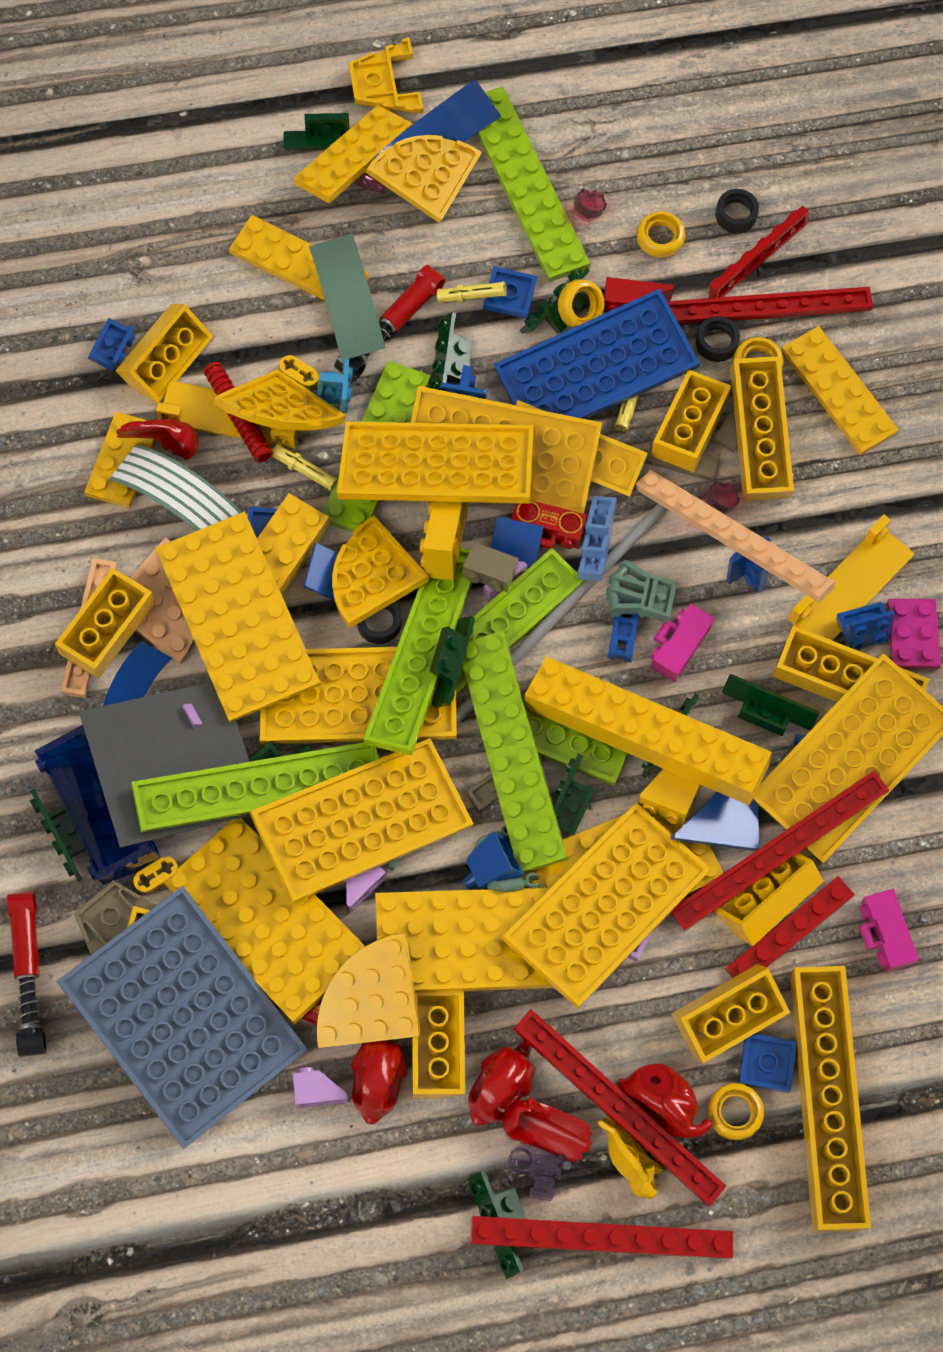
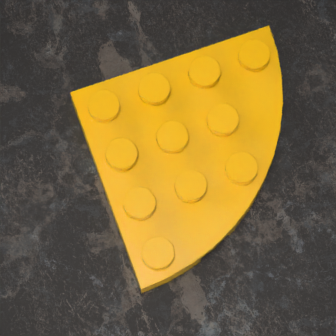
[365,135,482,223]
[214,369,346,431]
[332,515,429,629]
[317,932,421,1048]

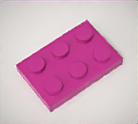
[887,599,941,669]

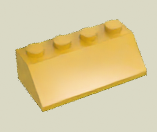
[115,304,214,403]
[714,853,824,946]
[411,991,465,1099]

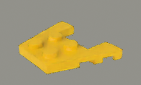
[348,37,423,114]

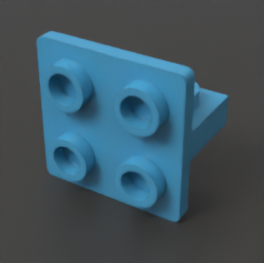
[316,359,353,413]

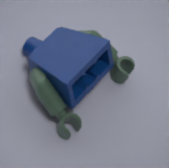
[463,824,541,892]

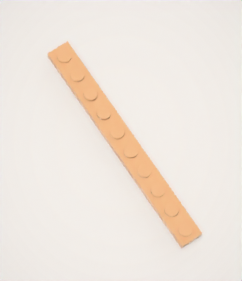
[635,470,835,603]

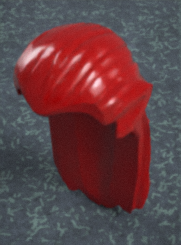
[117,419,199,460]
[503,1097,592,1162]

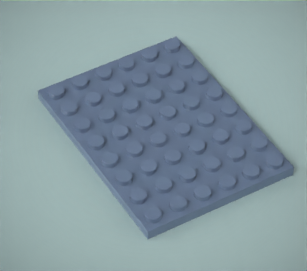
[56,886,308,1149]

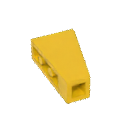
[639,768,702,825]

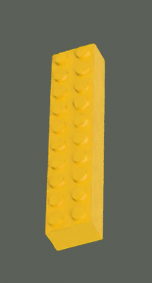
[525,656,772,805]
[789,966,871,1233]

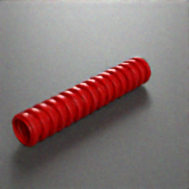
[203,362,273,463]

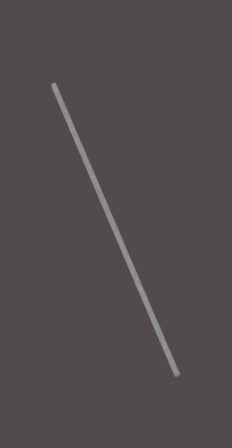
[432,504,668,747]

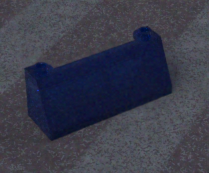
[35,725,162,884]

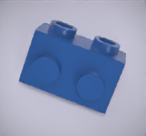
[88,318,136,371]

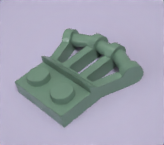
[606,560,677,623]

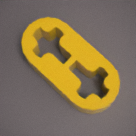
[279,355,319,391]
[133,857,178,894]

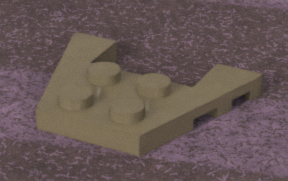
[74,880,157,955]

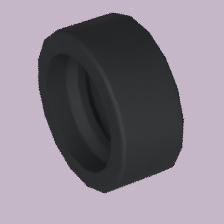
[715,188,759,234]
[695,316,740,362]
[357,602,402,644]

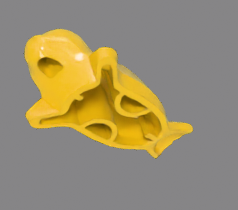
[597,1117,663,1199]

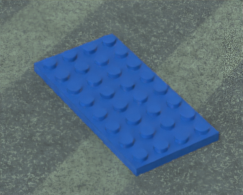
[494,289,700,419]

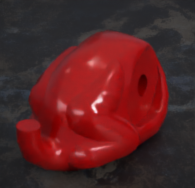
[351,1040,407,1124]
[468,1040,536,1126]
[616,1063,713,1138]

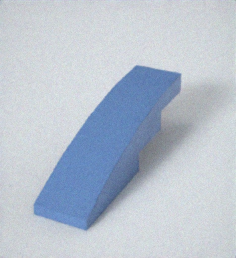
[578,496,617,581]

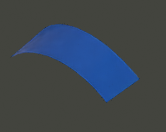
[374,79,501,158]
[103,642,172,706]

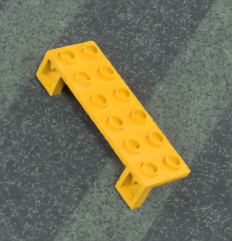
[156,381,300,449]
[787,514,914,641]

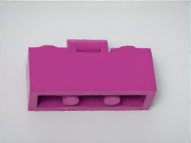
[650,603,715,683]
[859,888,919,973]

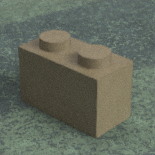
[463,542,518,592]

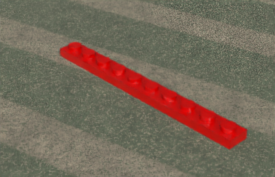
[667,286,873,325]
[671,770,889,932]
[513,1009,726,1207]
[470,1216,733,1259]

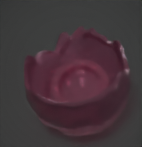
[573,188,607,222]
[704,481,740,515]

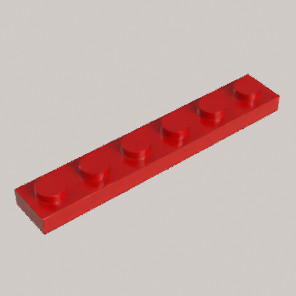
[709,206,809,298]
[725,876,855,978]

